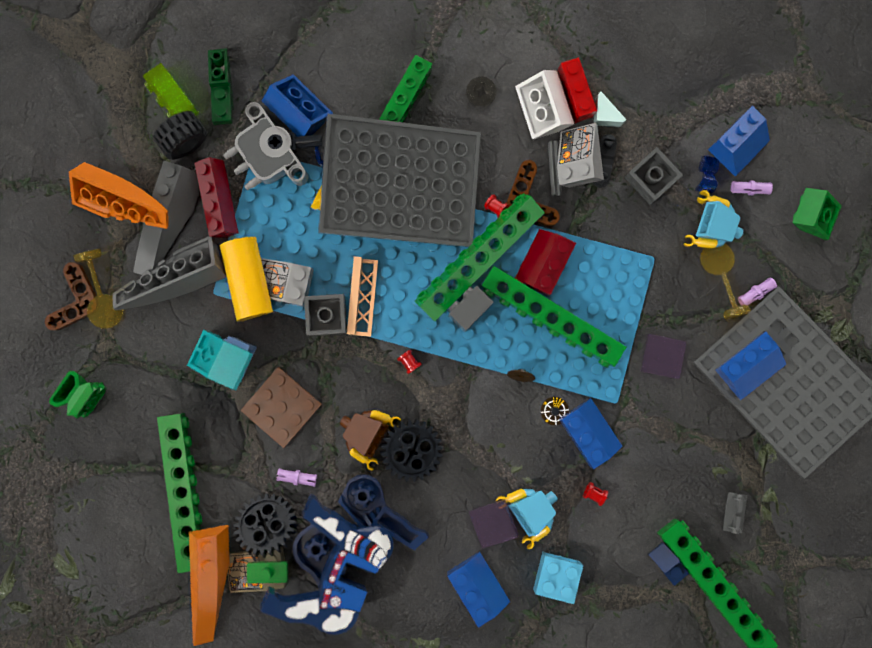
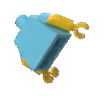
[683,190,743,249]
[496,489,557,549]

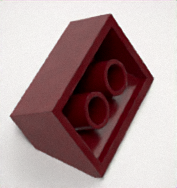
[515,229,576,297]

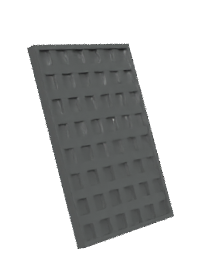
[693,286,872,479]

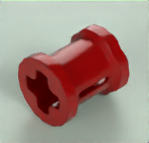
[484,194,509,218]
[397,349,422,374]
[583,482,608,506]

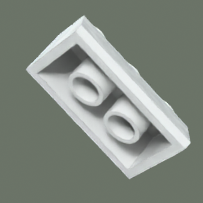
[515,70,574,139]

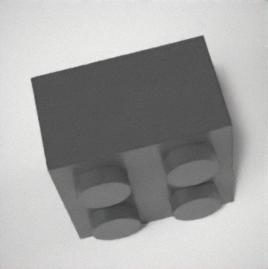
[624,147,683,205]
[448,286,494,332]
[304,294,347,337]

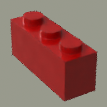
[558,57,597,123]

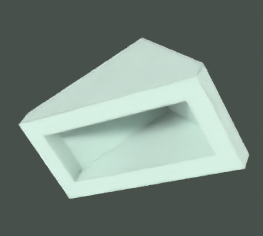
[594,92,626,127]

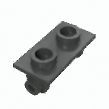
[723,492,747,534]

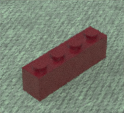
[194,157,239,239]

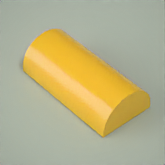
[220,237,273,322]

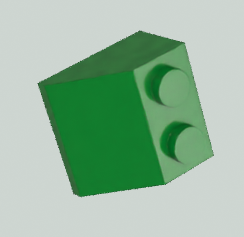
[793,188,841,240]

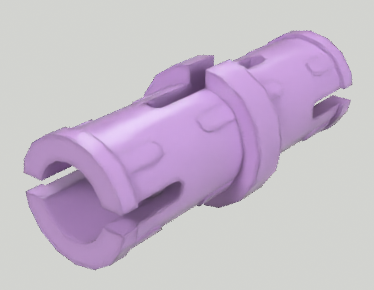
[731,180,773,196]
[738,277,777,308]
[277,469,317,487]

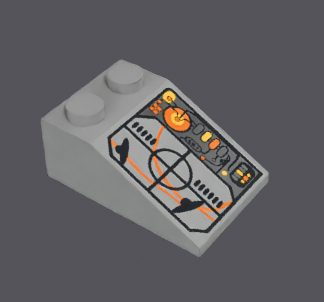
[557,123,604,187]
[261,258,314,307]

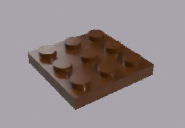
[240,367,322,448]

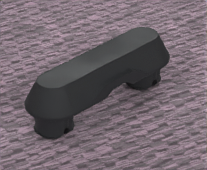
[593,134,617,188]

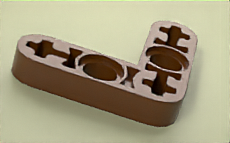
[507,160,560,227]
[45,262,100,331]

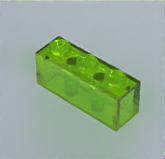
[143,63,198,118]

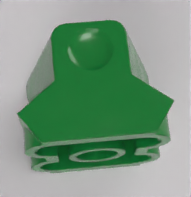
[49,371,107,419]

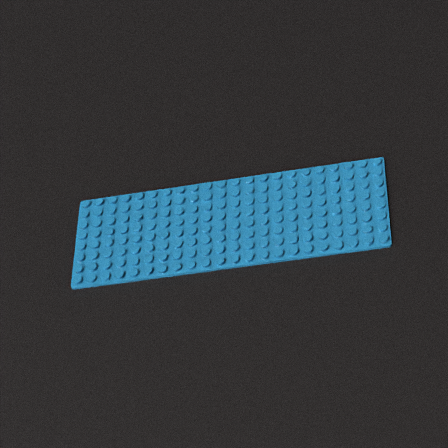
[213,162,655,403]

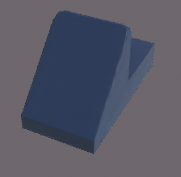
[648,542,689,586]

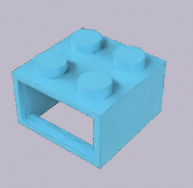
[533,552,583,604]

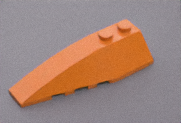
[69,162,169,229]
[189,525,230,646]

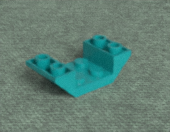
[187,330,253,390]

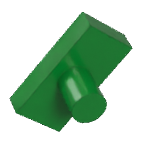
[247,561,288,583]

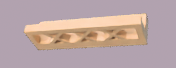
[347,257,378,337]

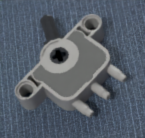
[223,102,323,190]

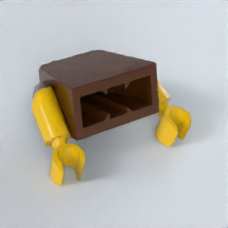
[340,410,401,471]

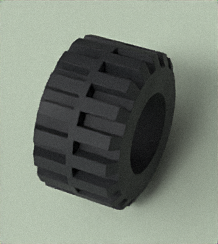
[153,111,208,160]

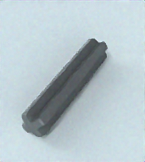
[548,140,562,197]

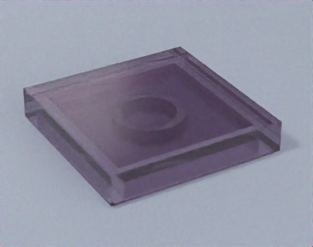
[640,334,686,379]
[469,499,519,548]

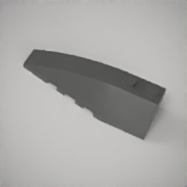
[133,161,200,275]
[113,236,227,310]

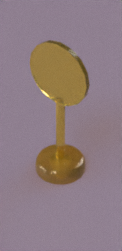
[700,244,751,320]
[73,249,123,329]

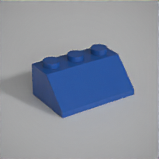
[262,74,333,137]
[708,106,770,176]
[715,332,786,400]
[559,398,623,469]
[447,551,510,627]

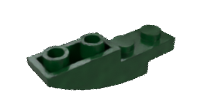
[208,49,234,125]

